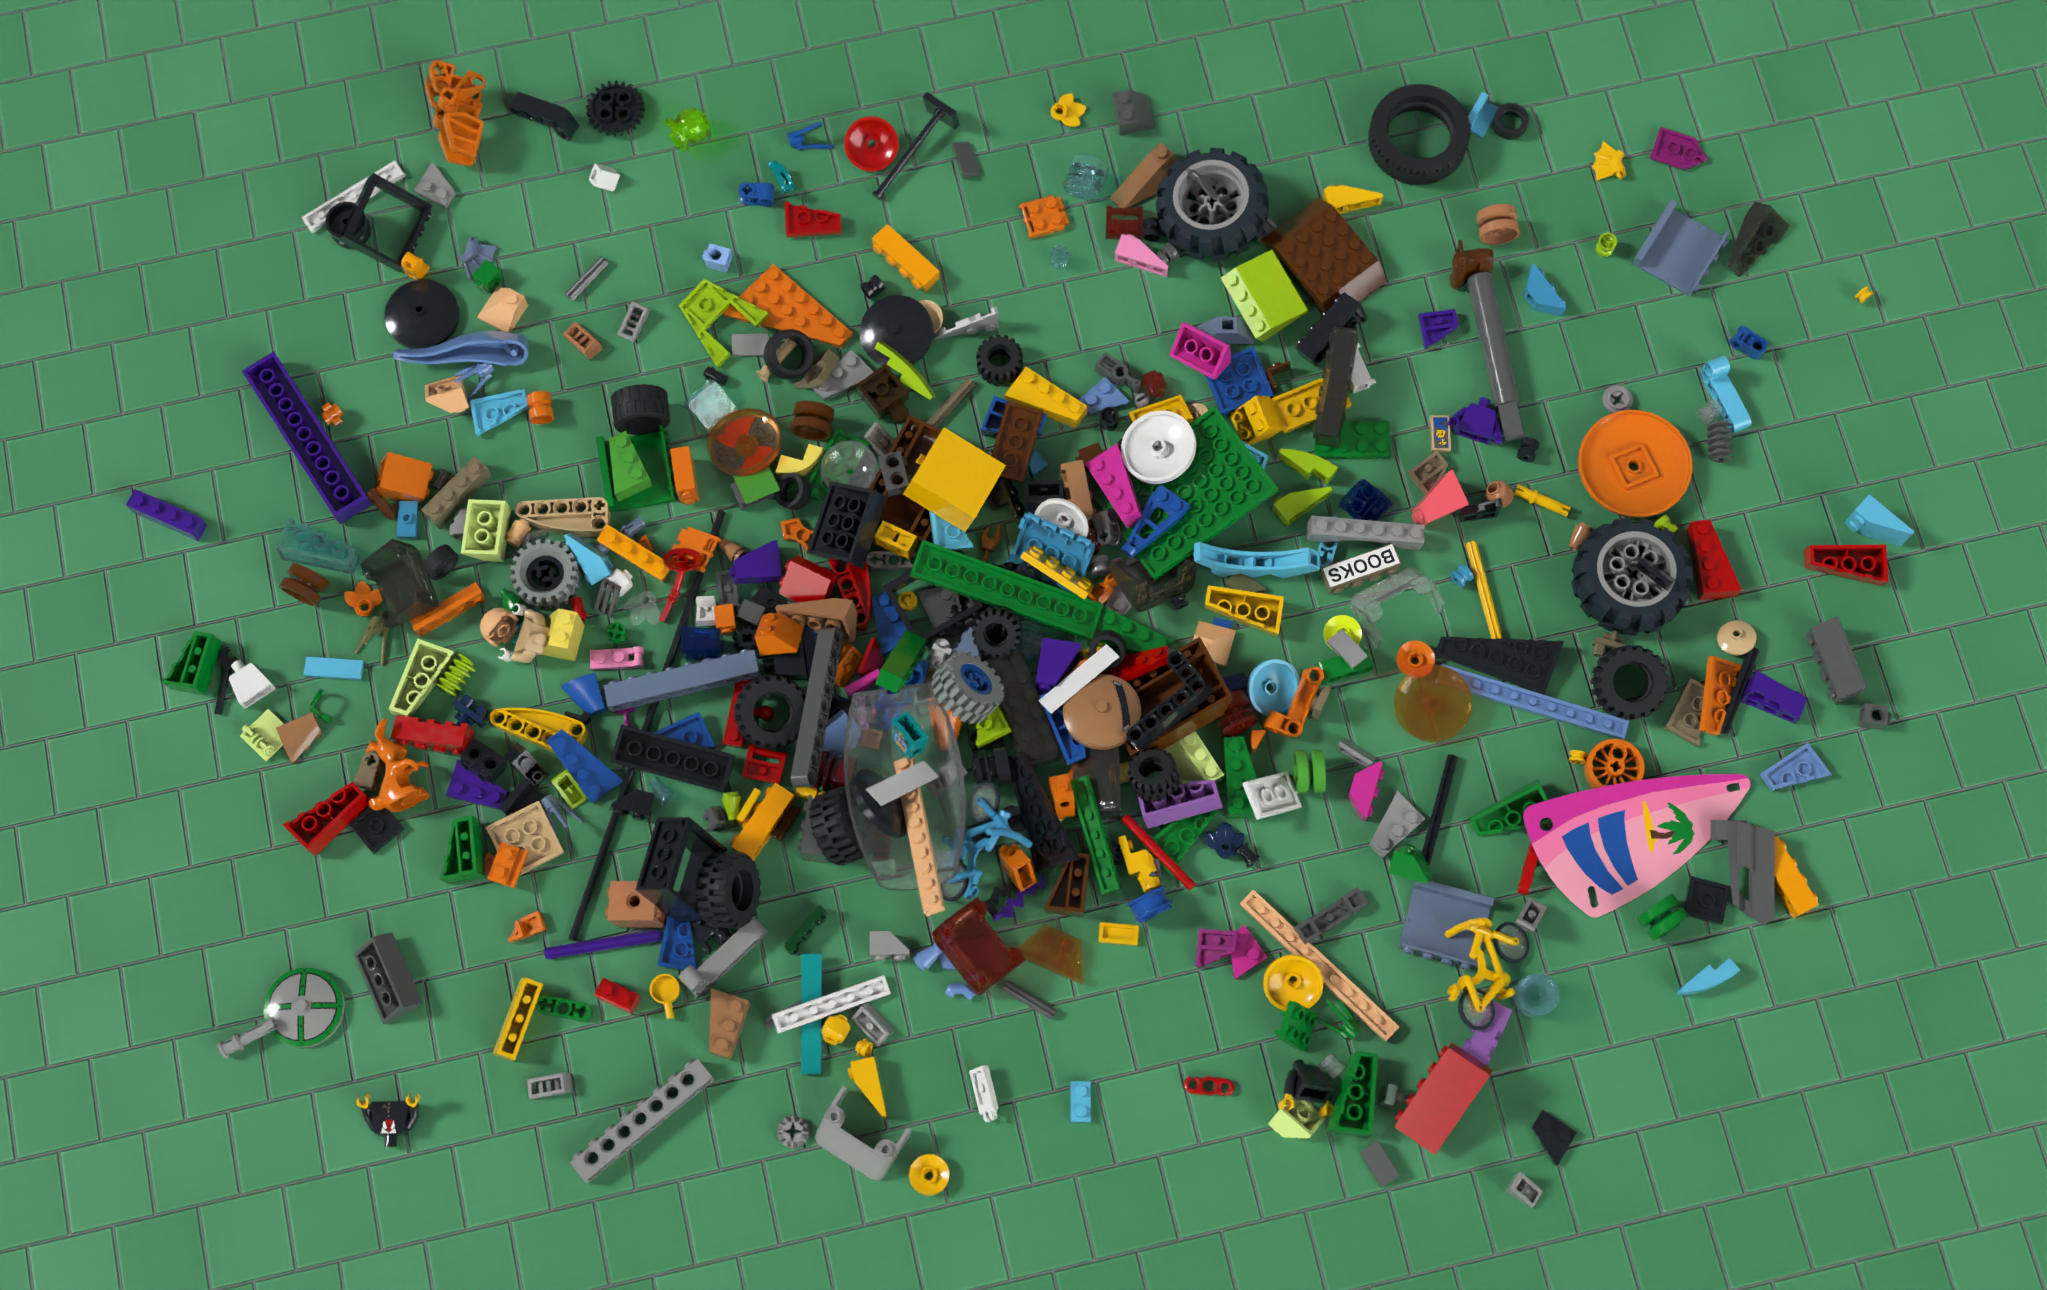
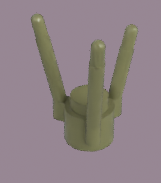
[354,616,389,665]

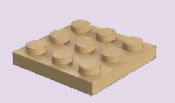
[486,801,565,875]

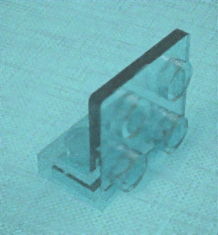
[682,380,738,432]

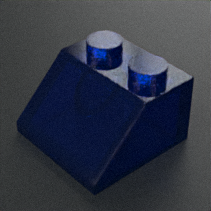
[681,626,724,662]

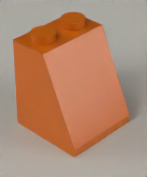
[375,452,434,504]

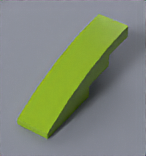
[874,340,935,400]

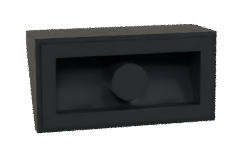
[1636,557,1675,590]

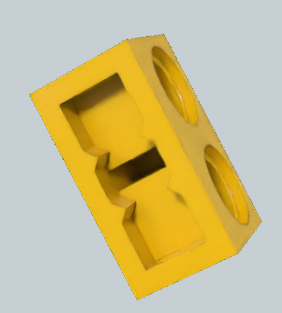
[874,521,918,560]

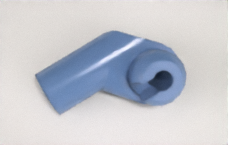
[945,983,976,1001]

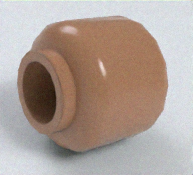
[1485,480,1514,508]

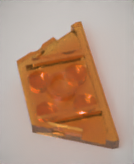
[1012,925,1083,985]

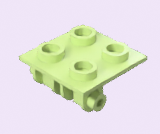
[240,709,283,762]

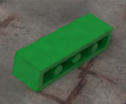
[875,630,927,694]

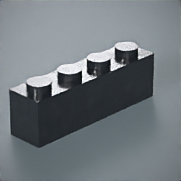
[1295,292,1368,367]

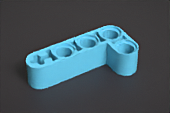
[1700,356,1752,433]

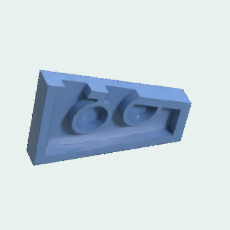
[1759,743,1831,791]

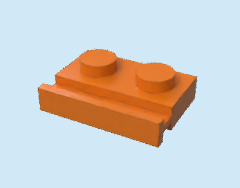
[487,842,529,889]

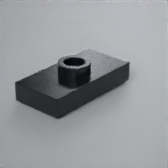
[751,585,787,614]

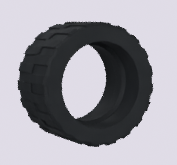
[611,384,670,435]

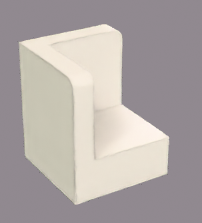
[589,163,620,191]

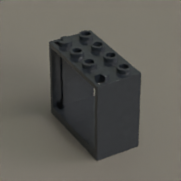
[635,817,727,921]

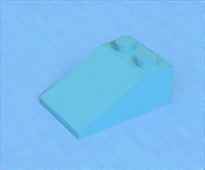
[1845,494,1914,546]

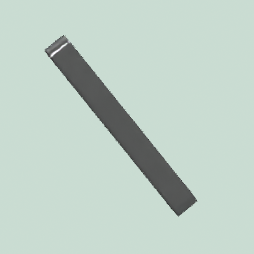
[791,627,843,787]

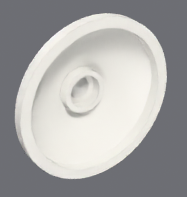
[1034,498,1089,538]

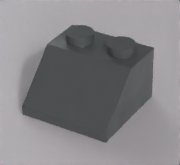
[1112,90,1155,135]

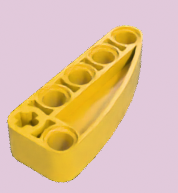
[490,708,588,754]

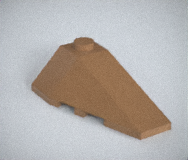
[775,598,857,642]

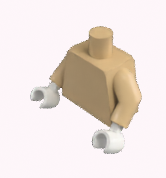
[498,603,549,663]

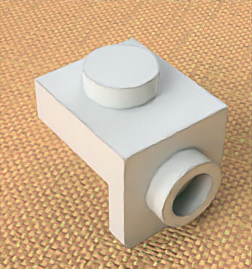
[696,596,716,626]

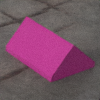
[1169,322,1231,379]

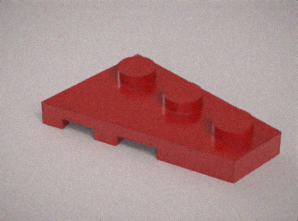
[784,201,842,238]

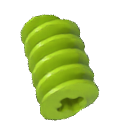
[435,653,476,697]

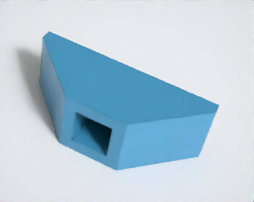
[1524,263,1566,316]

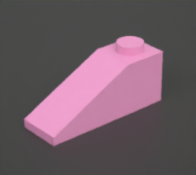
[1114,234,1168,277]

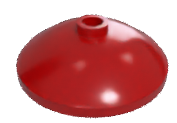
[844,116,899,172]

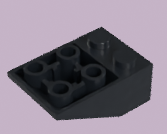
[1025,480,1063,514]

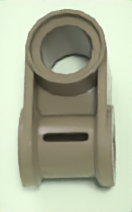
[353,752,384,791]

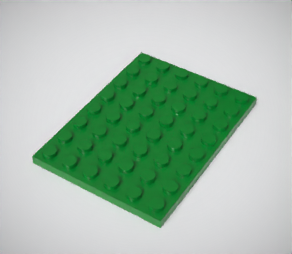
[1093,406,1279,580]

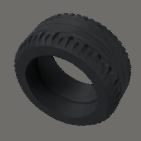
[764,329,815,379]

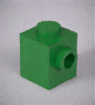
[472,259,504,293]

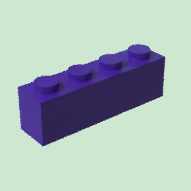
[126,489,207,541]

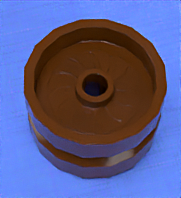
[790,401,835,441]
[279,563,329,607]

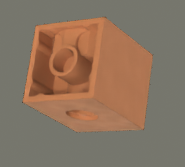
[605,881,666,928]

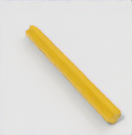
[1466,541,1503,639]

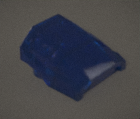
[1339,479,1393,521]

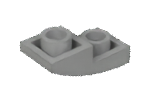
[1326,629,1367,669]

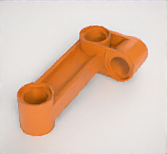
[1263,667,1324,738]

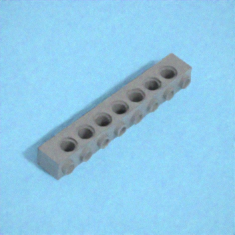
[570,1059,715,1184]

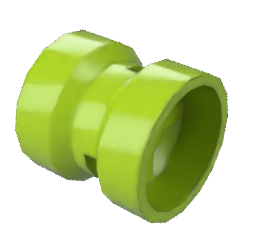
[1595,233,1617,257]
[1654,514,1679,534]

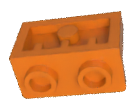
[835,641,864,688]

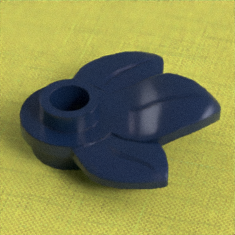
[1205,822,1244,859]

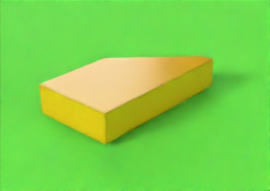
[736,788,761,825]

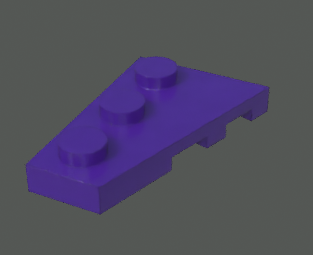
[446,759,509,810]

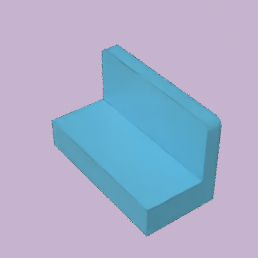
[1468,92,1498,138]

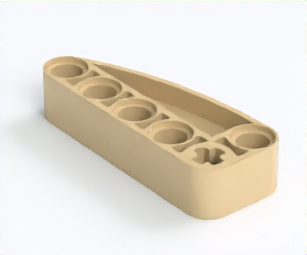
[515,497,611,537]

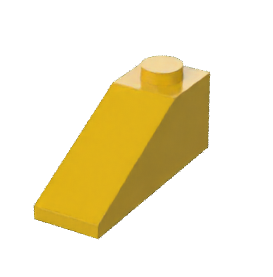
[1322,185,1383,214]
[848,1056,887,1119]

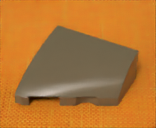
[793,349,839,388]

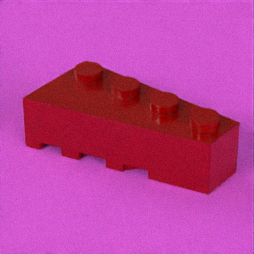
[1687,520,1742,600]
[1803,544,1889,586]
[391,715,475,757]
[282,782,369,856]

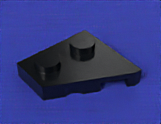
[1458,498,1502,522]
[1531,1110,1577,1166]

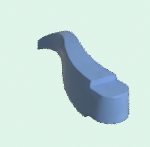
[393,331,529,366]

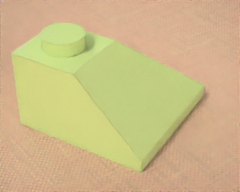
[1268,1096,1327,1138]

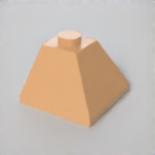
[477,287,528,333]
[425,375,469,413]
[1193,621,1236,667]

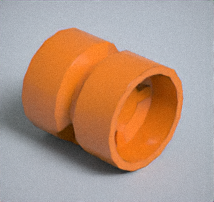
[527,391,554,425]

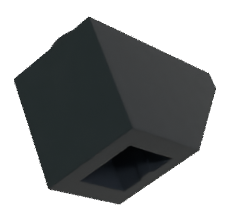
[504,743,550,788]
[609,789,655,821]

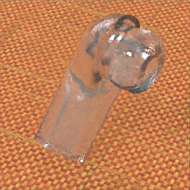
[522,528,547,550]

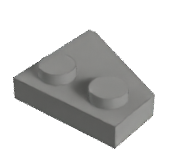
[414,162,455,209]

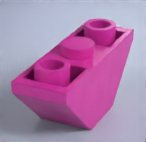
[1348,762,1384,821]

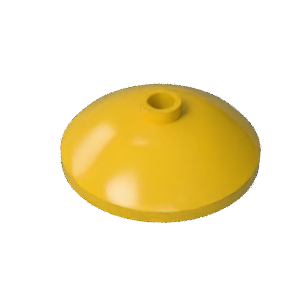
[1263,954,1323,1011]

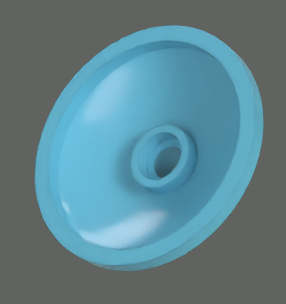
[1247,659,1300,716]

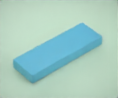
[303,656,365,681]

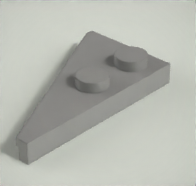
[934,307,999,340]

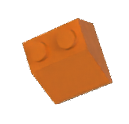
[755,613,805,656]

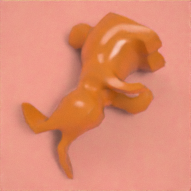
[365,718,430,812]

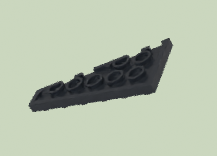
[1434,637,1564,695]
[1008,752,1080,870]

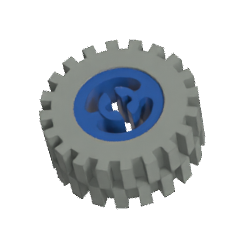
[931,651,1005,724]

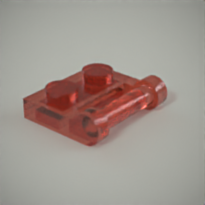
[1106,206,1143,239]

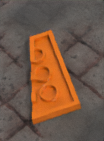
[1699,655,1742,736]

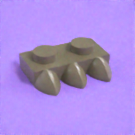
[1309,685,1331,721]

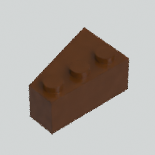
[1044,853,1090,917]

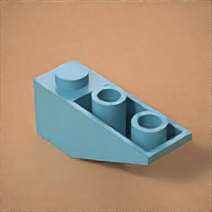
[564,533,615,585]

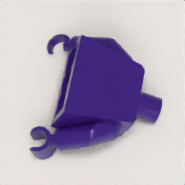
[1446,397,1504,445]

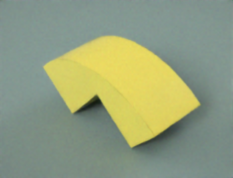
[776,444,824,479]

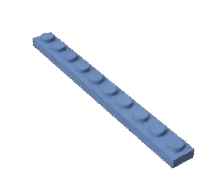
[1436,664,1629,740]

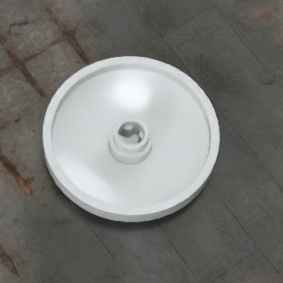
[1121,411,1197,484]

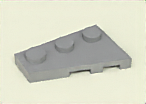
[811,350,874,401]

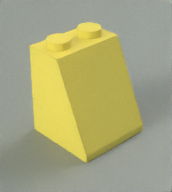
[541,608,585,661]

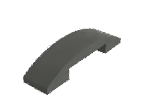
[1293,887,1369,945]

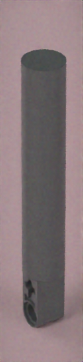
[1467,272,1525,442]

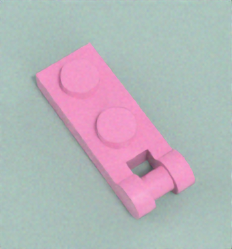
[590,646,644,671]

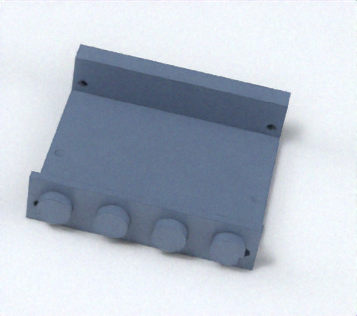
[1632,200,1729,297]
[1398,881,1495,971]

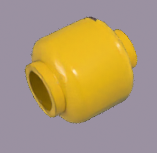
[821,1014,850,1045]

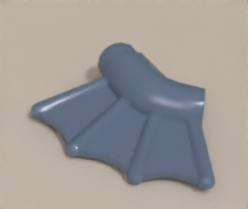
[459,236,498,280]

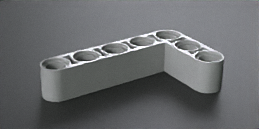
[679,917,768,998]

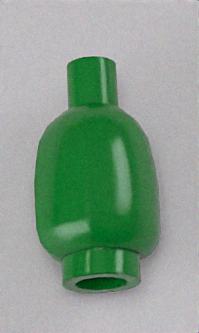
[500,589,524,619]

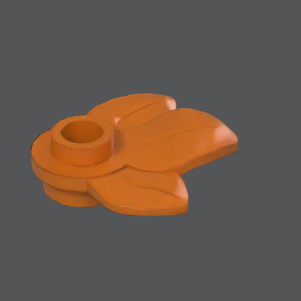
[345,580,383,617]

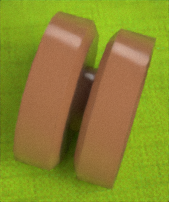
[1476,204,1520,245]

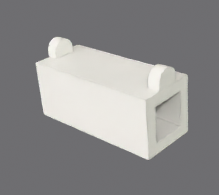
[1336,342,1376,394]

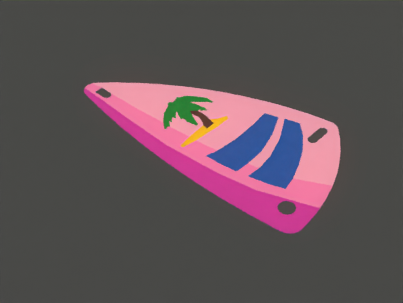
[1523,774,1750,918]

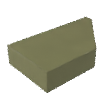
[1226,573,1266,593]

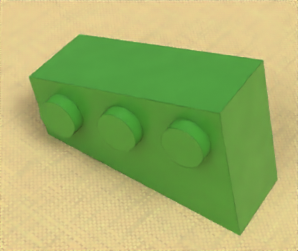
[609,431,652,502]

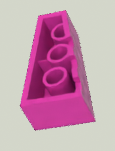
[1086,443,1142,529]

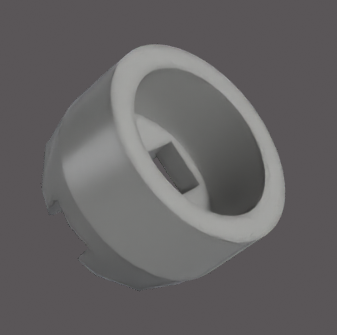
[1135,393,1150,408]

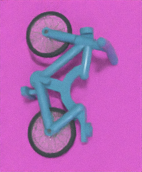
[939,782,1033,901]

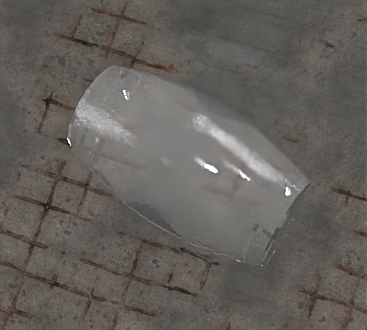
[844,682,966,891]

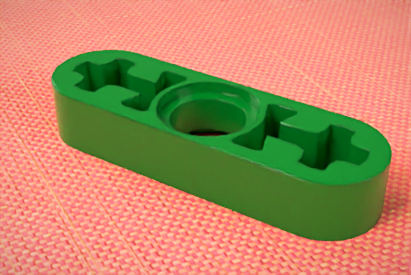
[535,995,593,1022]

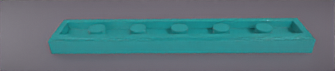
[801,954,822,1075]

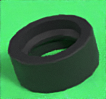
[1493,103,1529,140]
[774,473,812,510]
[422,544,459,580]
[1089,630,1127,669]

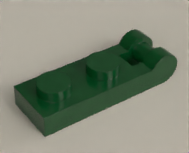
[785,905,827,955]

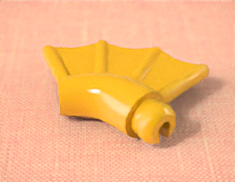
[1592,141,1626,181]

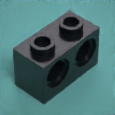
[460,739,507,785]

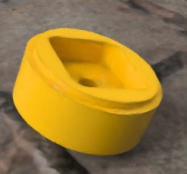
[898,591,917,611]

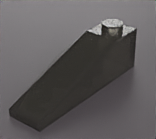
[1727,201,1789,277]

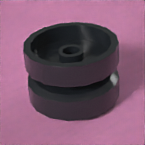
[325,202,371,249]

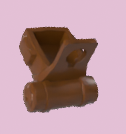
[1449,240,1494,289]

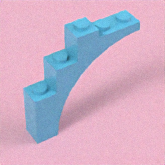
[1193,542,1320,579]

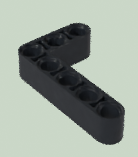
[1126,651,1211,750]

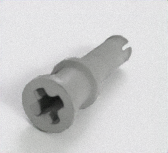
[218,1017,278,1058]

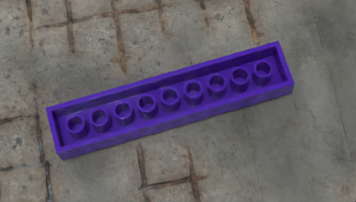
[242,352,373,524]

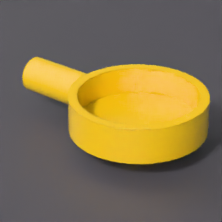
[650,974,680,1019]

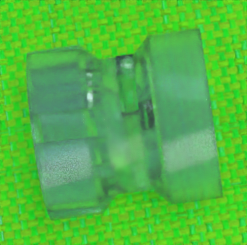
[1051,245,1069,270]

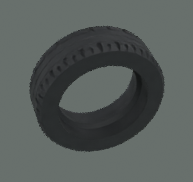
[1368,84,1470,185]

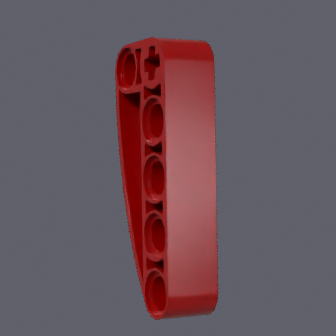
[828,560,872,631]

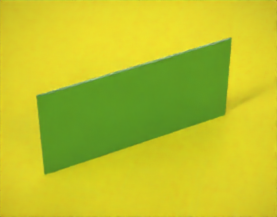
[732,449,780,504]

